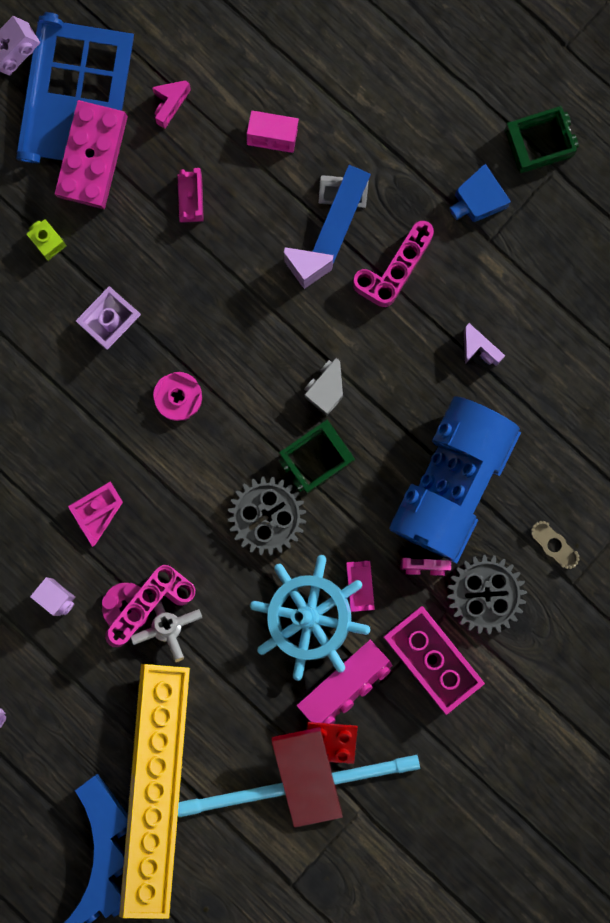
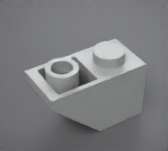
[304,358,343,416]

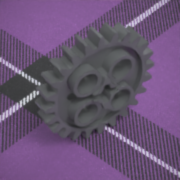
[228,477,306,556]
[447,555,527,634]

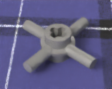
[131,593,202,662]

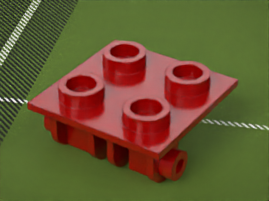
[307,722,358,764]

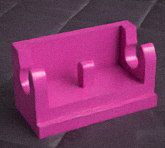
[247,111,299,153]
[178,168,204,222]
[346,561,375,612]

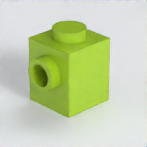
[27,219,66,261]

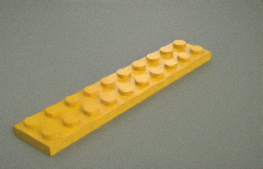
[119,664,190,919]

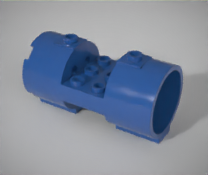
[389,396,521,564]

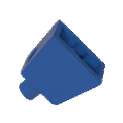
[449,164,511,222]

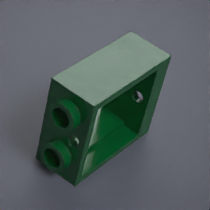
[504,106,579,174]
[278,419,355,494]

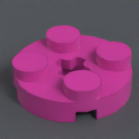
[153,372,202,421]
[102,583,151,631]

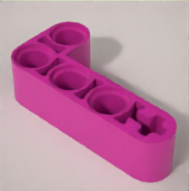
[353,221,434,307]
[105,565,195,647]

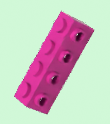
[297,640,393,724]

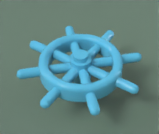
[250,555,370,681]

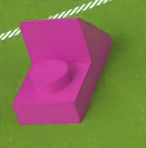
[152,81,191,129]

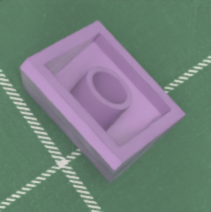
[284,247,333,289]
[76,286,141,350]

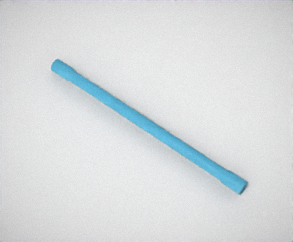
[178,755,420,817]

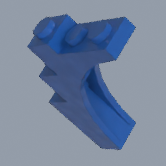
[63,774,128,923]

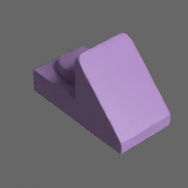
[464,323,505,366]

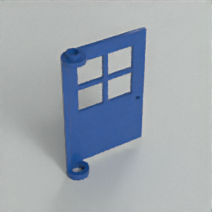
[16,12,134,164]

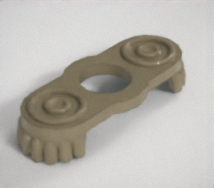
[531,521,580,569]

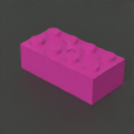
[55,100,128,209]
[383,606,485,715]

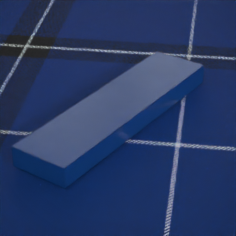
[312,165,371,263]

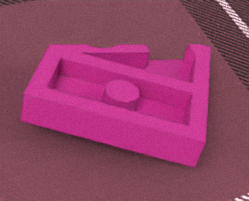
[68,481,123,547]
[400,558,451,576]

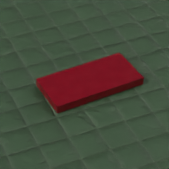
[272,727,342,827]

